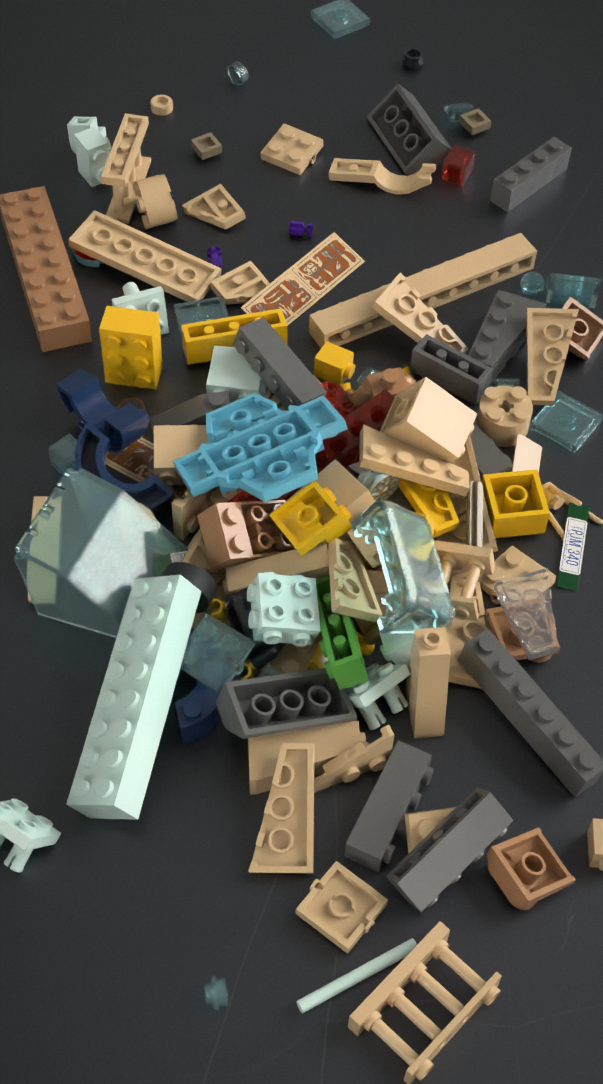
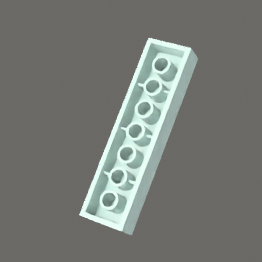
[66,575,201,820]

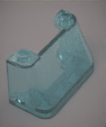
[351,500,455,633]

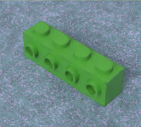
[316,575,369,690]

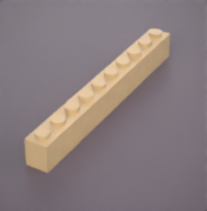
[309,233,537,348]

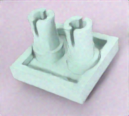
[112,282,169,335]
[345,662,411,730]
[0,799,61,872]

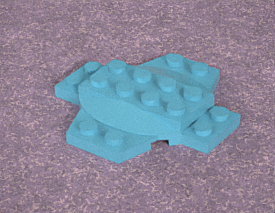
[173,393,347,502]

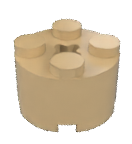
[131,174,178,230]
[476,386,533,447]

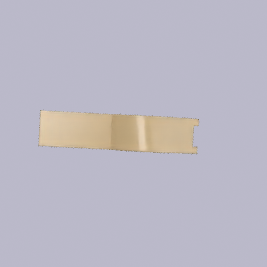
[328,158,436,195]

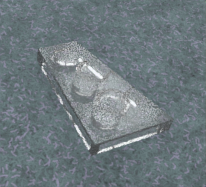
[493,568,558,661]

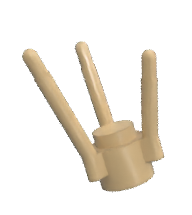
[542,482,603,541]

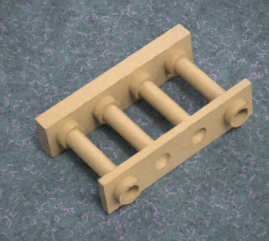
[101,113,151,224]
[407,540,495,621]
[348,921,502,1084]

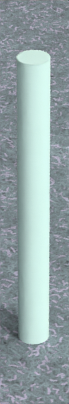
[296,938,417,1014]

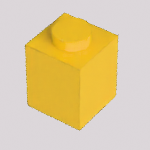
[314,341,356,384]

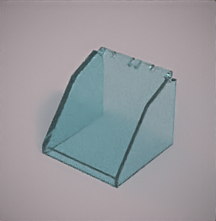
[14,468,188,638]

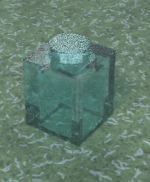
[48,433,79,483]

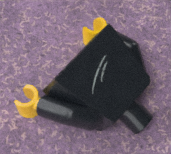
[209,588,287,680]

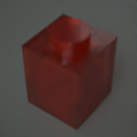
[441,145,476,186]

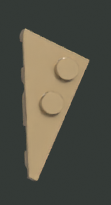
[314,725,394,793]

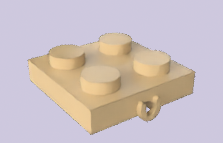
[260,124,323,175]
[477,546,556,606]
[296,861,388,954]

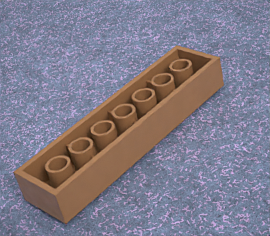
[0,186,92,352]

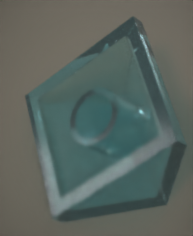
[546,273,602,308]

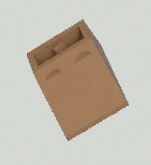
[197,500,295,570]

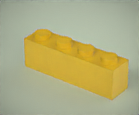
[181,308,288,365]

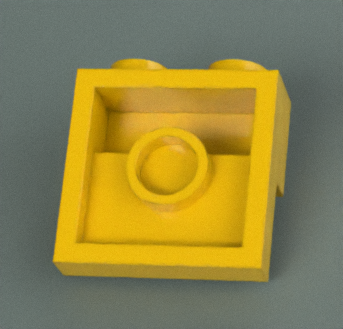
[269,480,352,556]

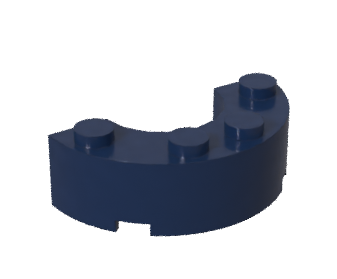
[56,368,150,454]
[75,422,175,516]
[174,627,229,746]

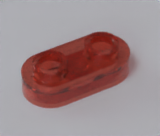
[321,381,358,426]

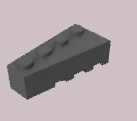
[468,289,546,383]

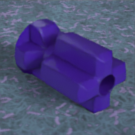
[289,221,313,237]
[207,247,223,268]

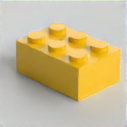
[99,306,163,389]

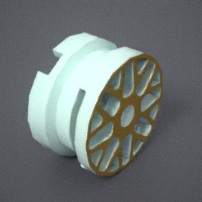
[357,469,400,504]

